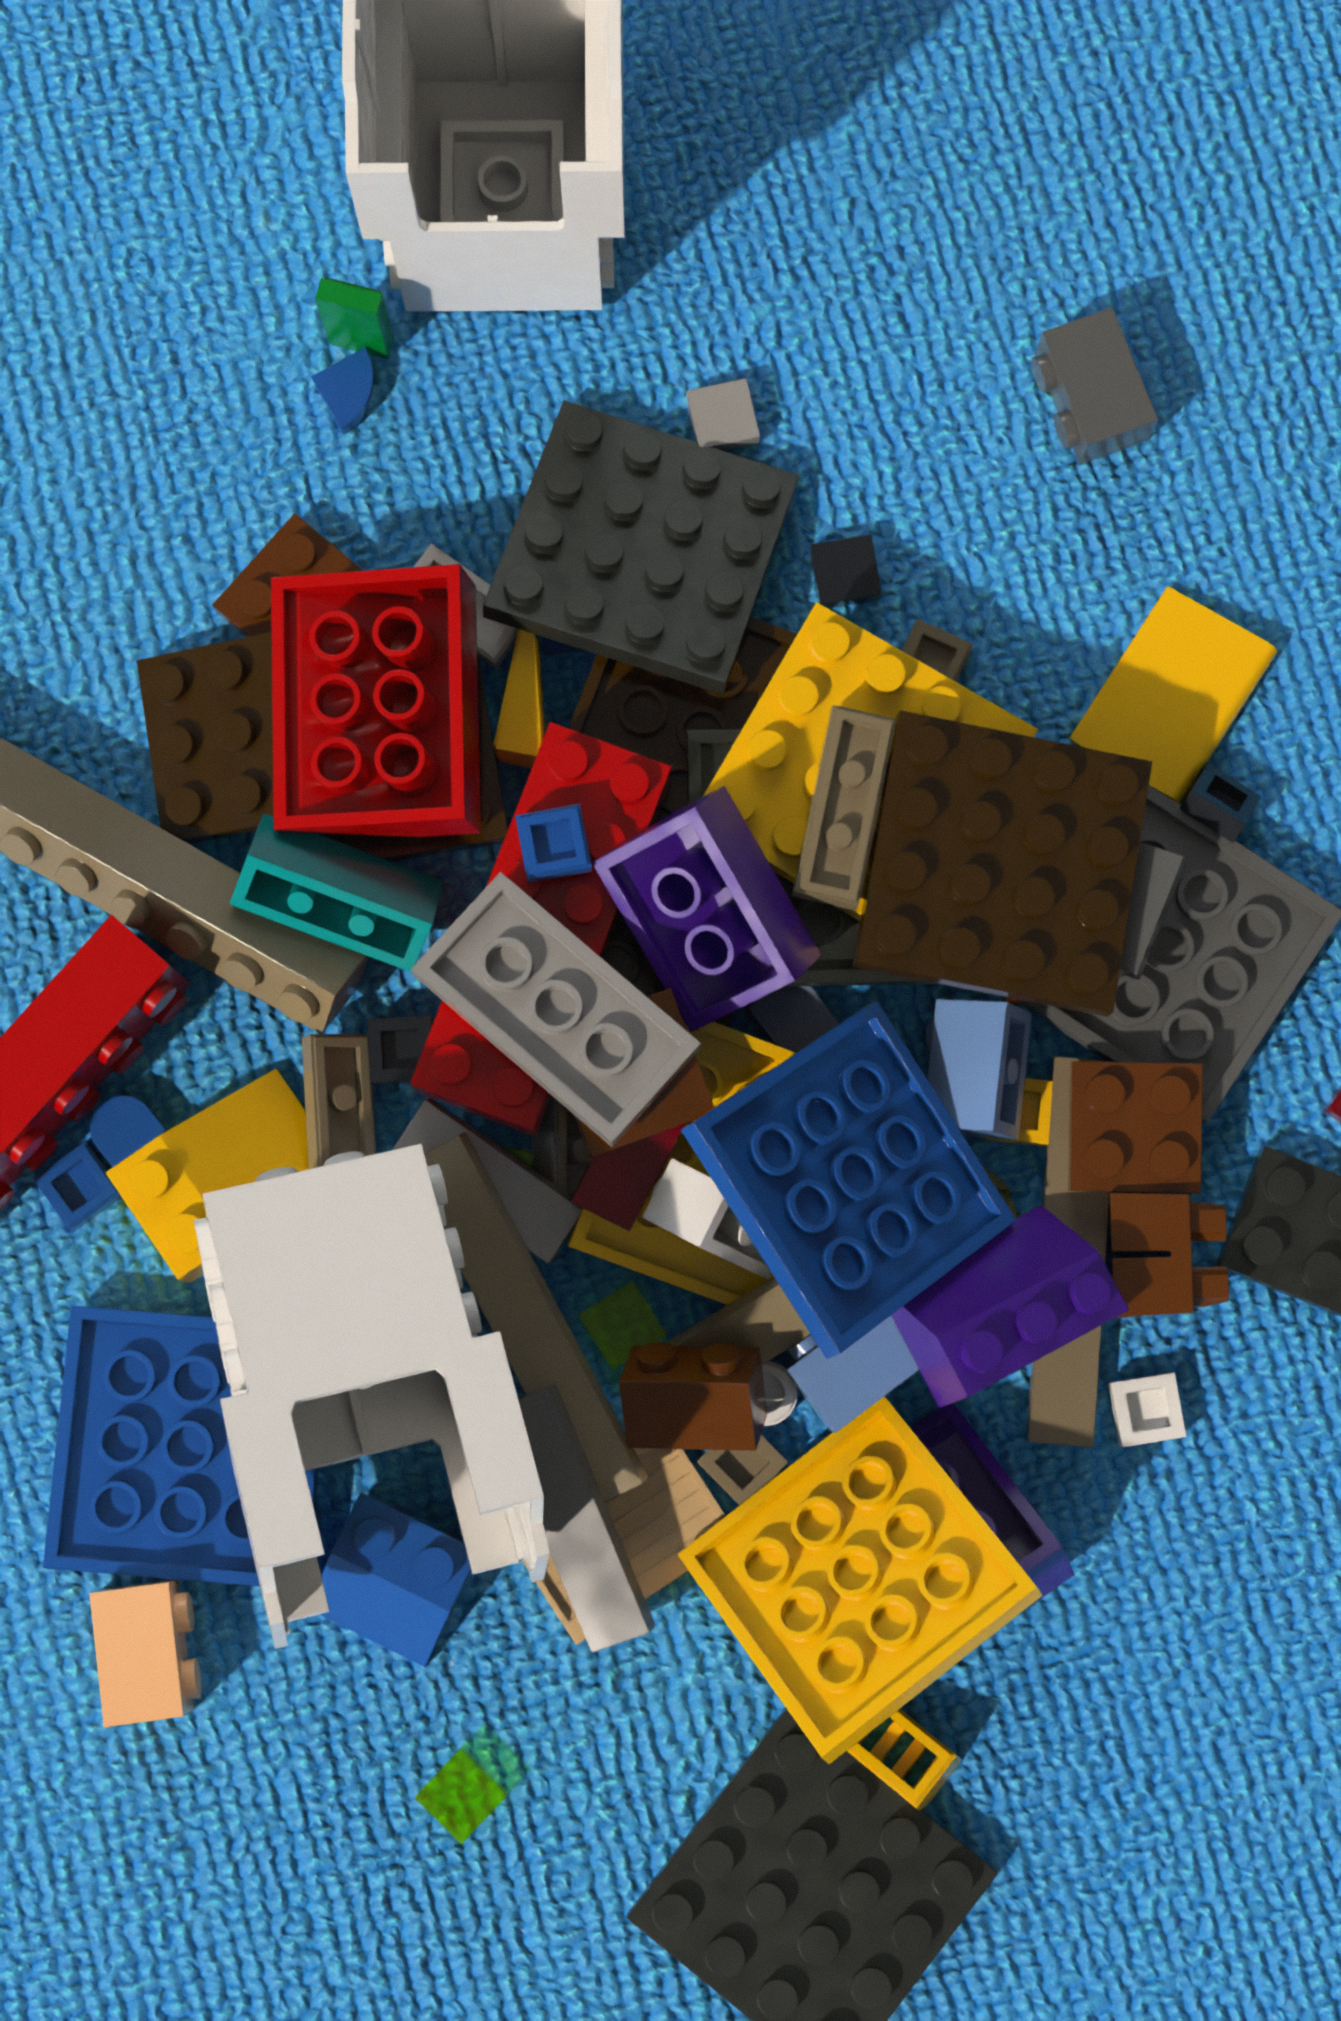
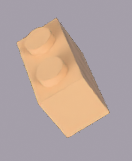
[89,1579,202,1728]

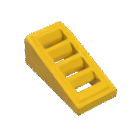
[493,630,545,769]
[847,1709,962,1811]

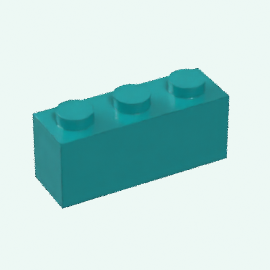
[229,813,444,972]

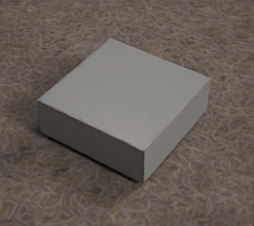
[686,378,760,451]

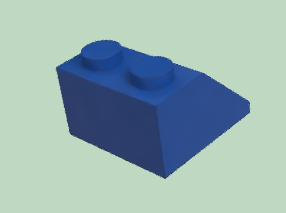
[319,1490,472,1667]

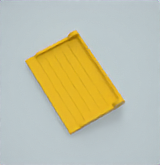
[1069,586,1278,805]

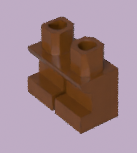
[1109,1193,1229,1319]

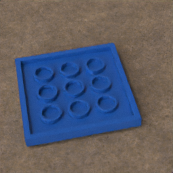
[681,1000,1016,1359]
[43,1306,319,1586]

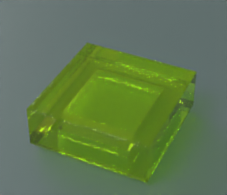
[578,1280,667,1370]
[414,1747,509,1845]

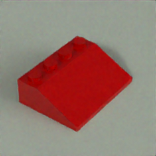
[271,564,481,837]

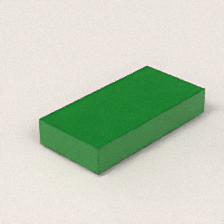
[315,277,394,359]

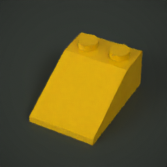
[105,1069,309,1283]

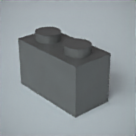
[1031,307,1158,465]

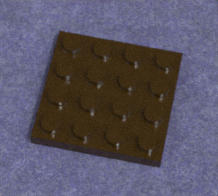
[852,710,1153,1017]

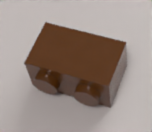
[619,1342,767,1451]

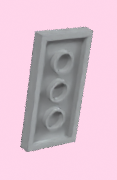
[411,872,701,1147]

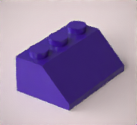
[592,786,822,1033]
[891,1205,1129,1408]

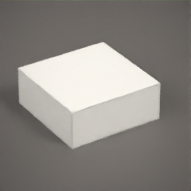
[1107,1372,1186,1447]

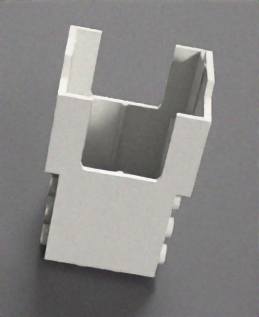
[342,0,625,311]
[193,1144,550,1649]

